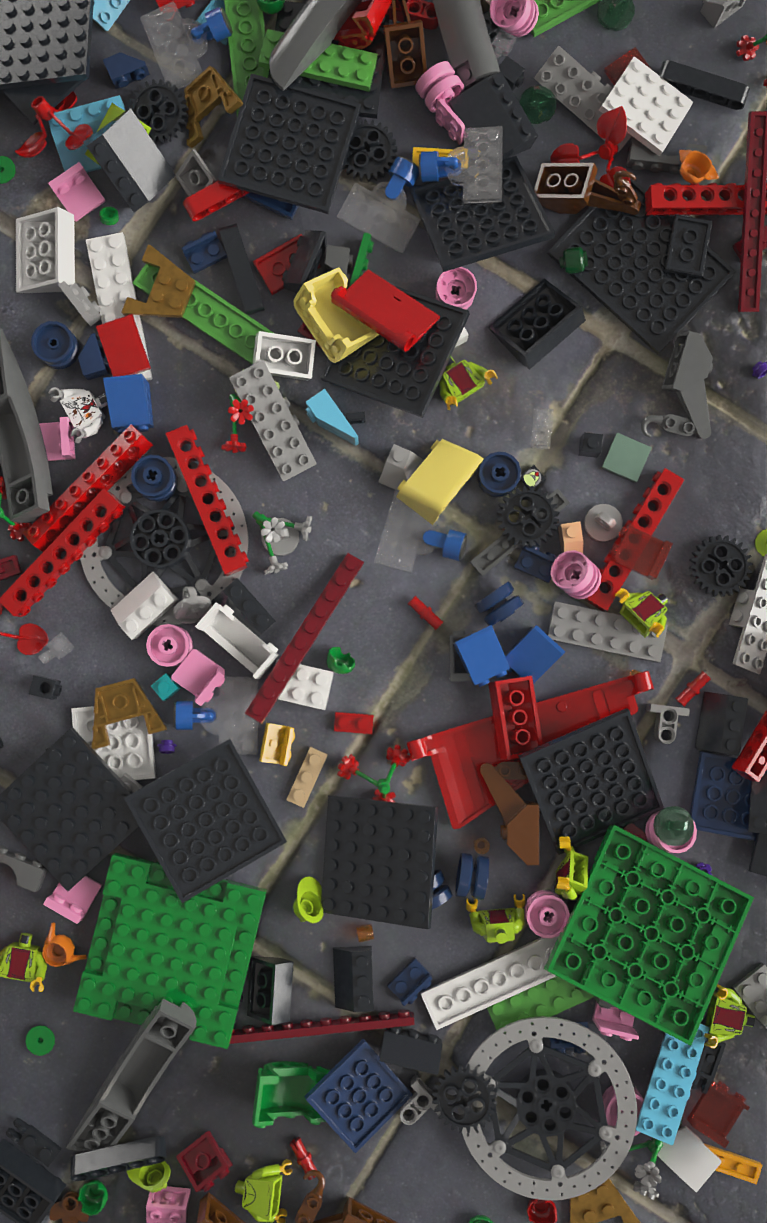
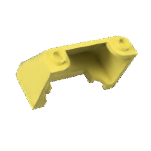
[293,267,379,363]
[396,439,484,525]

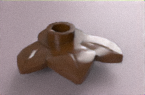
[49,1191,89,1223]

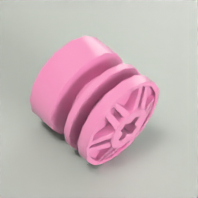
[490,0,539,37]
[435,267,477,310]
[551,550,601,599]

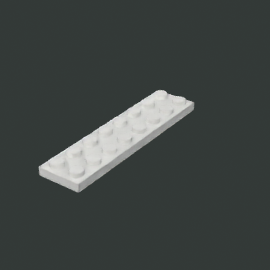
[86,232,152,380]
[420,936,559,1030]

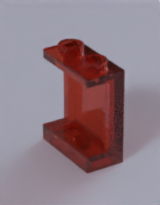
[610,523,673,580]
[687,1081,750,1148]

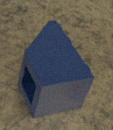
[103,53,150,89]
[78,333,109,380]

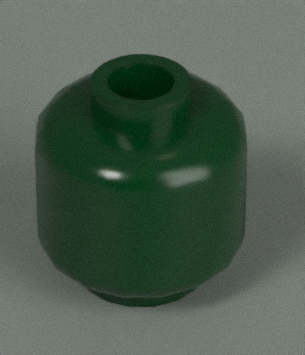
[559,247,588,274]

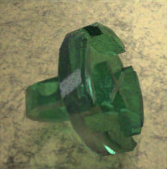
[597,0,635,31]
[519,85,557,124]
[653,806,694,846]

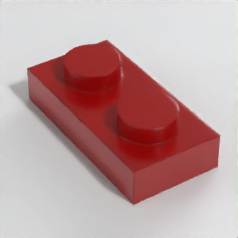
[334,712,374,734]

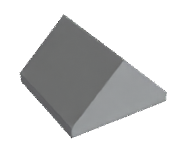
[175,149,216,196]

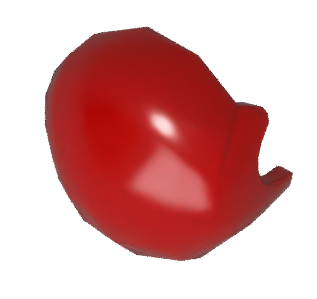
[527,1198,557,1223]

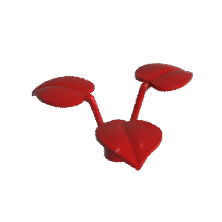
[15,91,93,158]
[550,106,631,188]
[0,603,49,655]

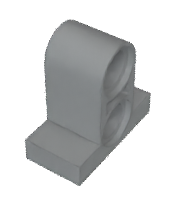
[646,703,690,744]
[400,1074,440,1125]

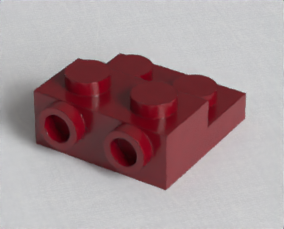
[176,1131,233,1192]

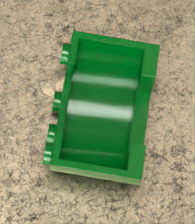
[252,1061,330,1128]

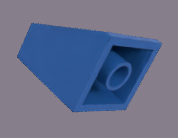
[103,374,154,434]
[453,625,510,687]
[505,625,565,684]

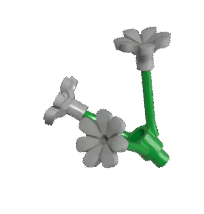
[252,511,312,575]
[600,1138,663,1200]

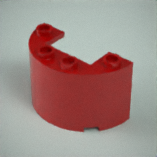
[334,0,392,49]

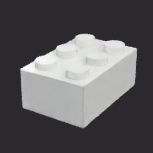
[253,331,316,381]
[275,659,334,710]

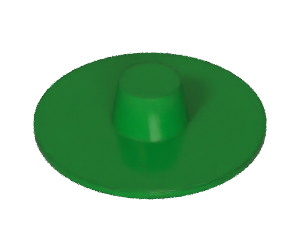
[0,156,16,184]
[26,1025,55,1056]

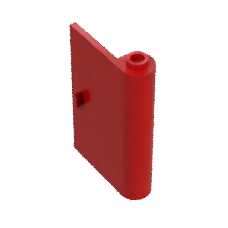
[331,269,440,352]

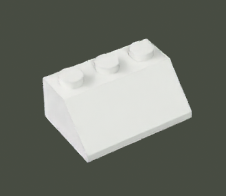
[111,572,179,640]

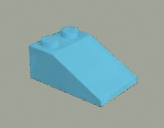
[305,389,359,446]

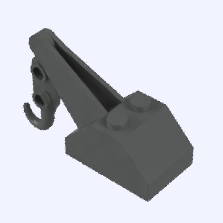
[641,331,713,439]

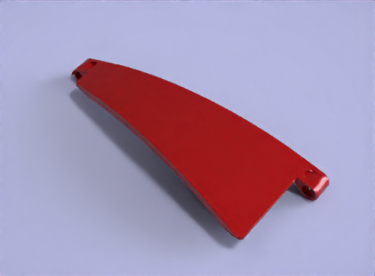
[406,671,654,829]

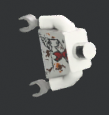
[48,387,108,443]

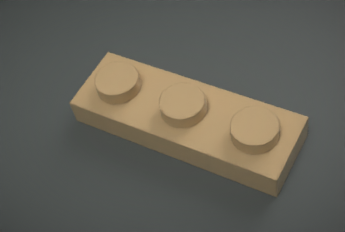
[287,747,328,808]

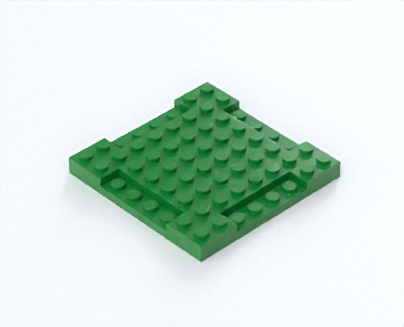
[544,825,754,1046]
[73,853,267,1049]

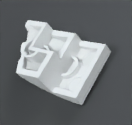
[658,1126,722,1192]

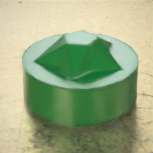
[99,207,119,225]

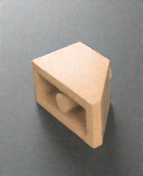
[558,521,583,553]

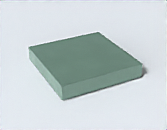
[601,433,652,483]

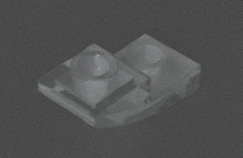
[531,408,554,449]

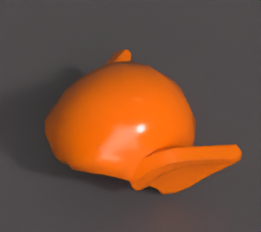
[679,150,719,184]
[42,922,87,967]

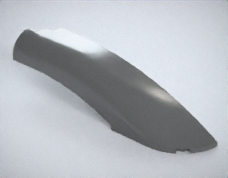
[269,0,362,91]
[433,0,500,89]
[0,328,53,523]
[66,999,197,1153]

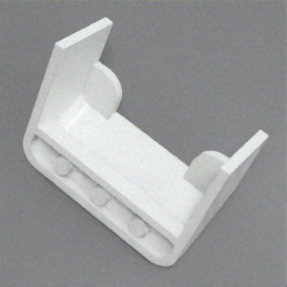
[195,603,279,679]

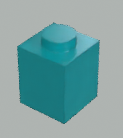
[151,673,181,701]

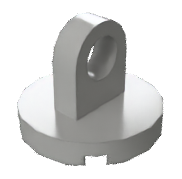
[584,504,623,542]
[261,518,299,556]
[173,586,212,624]

